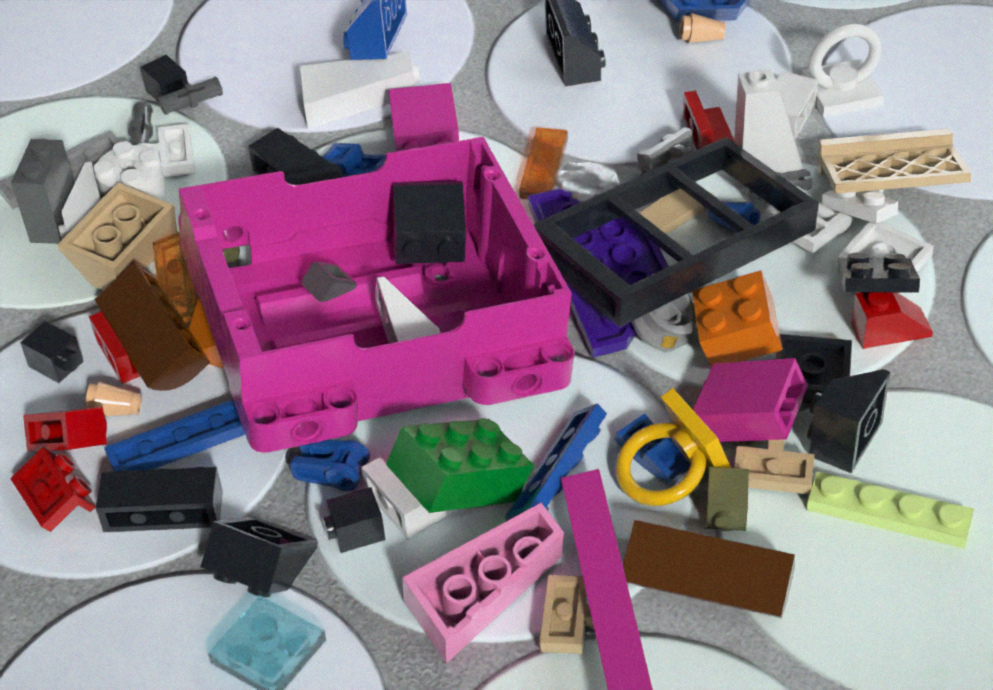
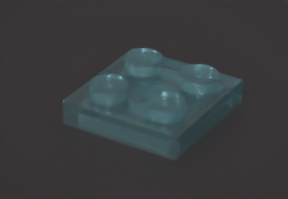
[208,596,326,690]

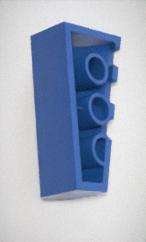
[343,0,408,60]

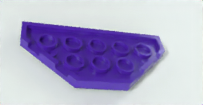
[528,188,669,358]

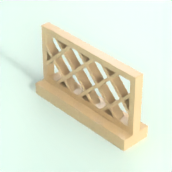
[818,129,971,194]

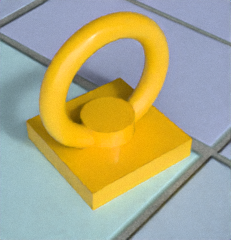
[615,388,731,506]

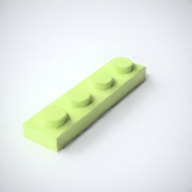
[807,471,974,549]

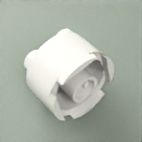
[94,141,167,201]

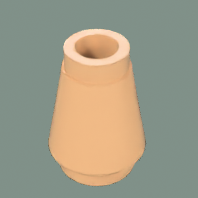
[679,13,725,43]
[85,381,142,417]

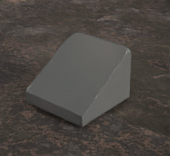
[302,262,357,302]

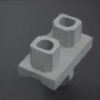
[637,127,696,172]

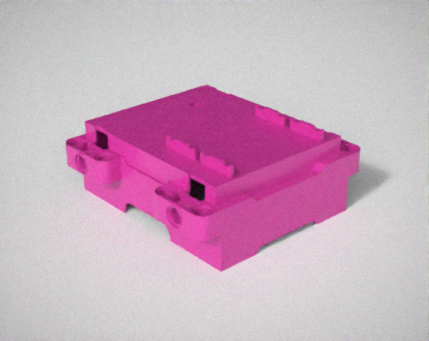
[178,137,575,453]

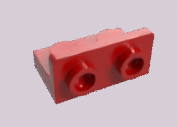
[10,447,96,532]

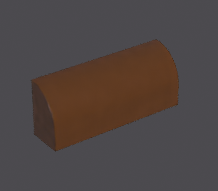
[94,262,211,391]
[623,520,795,619]

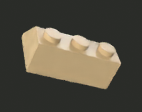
[57,183,178,290]

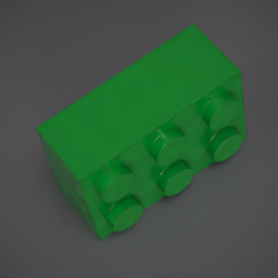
[386,418,534,513]

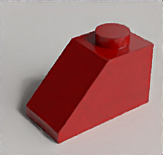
[851,292,933,349]
[23,407,107,452]

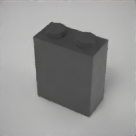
[11,139,75,244]

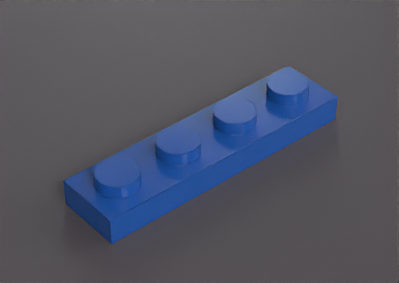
[104,400,245,472]
[504,403,607,521]

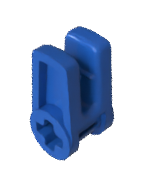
[290,440,370,491]

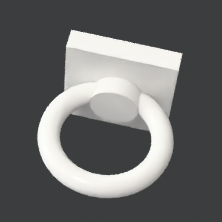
[801,24,884,117]

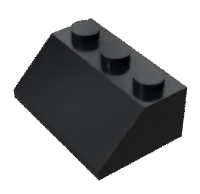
[544,0,606,87]

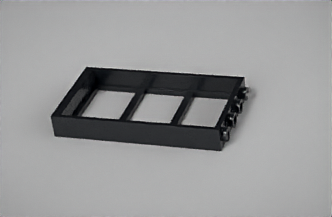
[533,137,819,327]

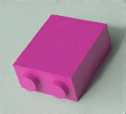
[389,83,459,151]
[692,358,808,442]

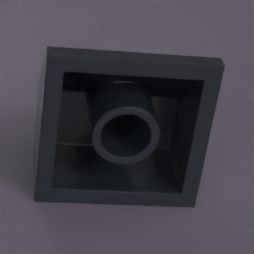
[392,181,466,264]
[807,369,890,473]
[200,516,318,598]

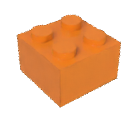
[692,270,783,368]

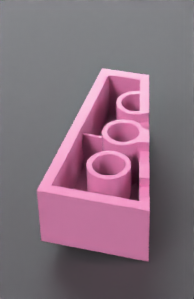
[402,503,564,664]

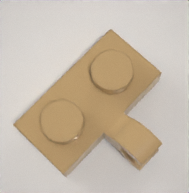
[734,440,815,495]
[540,575,594,654]

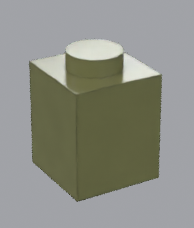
[706,467,749,531]

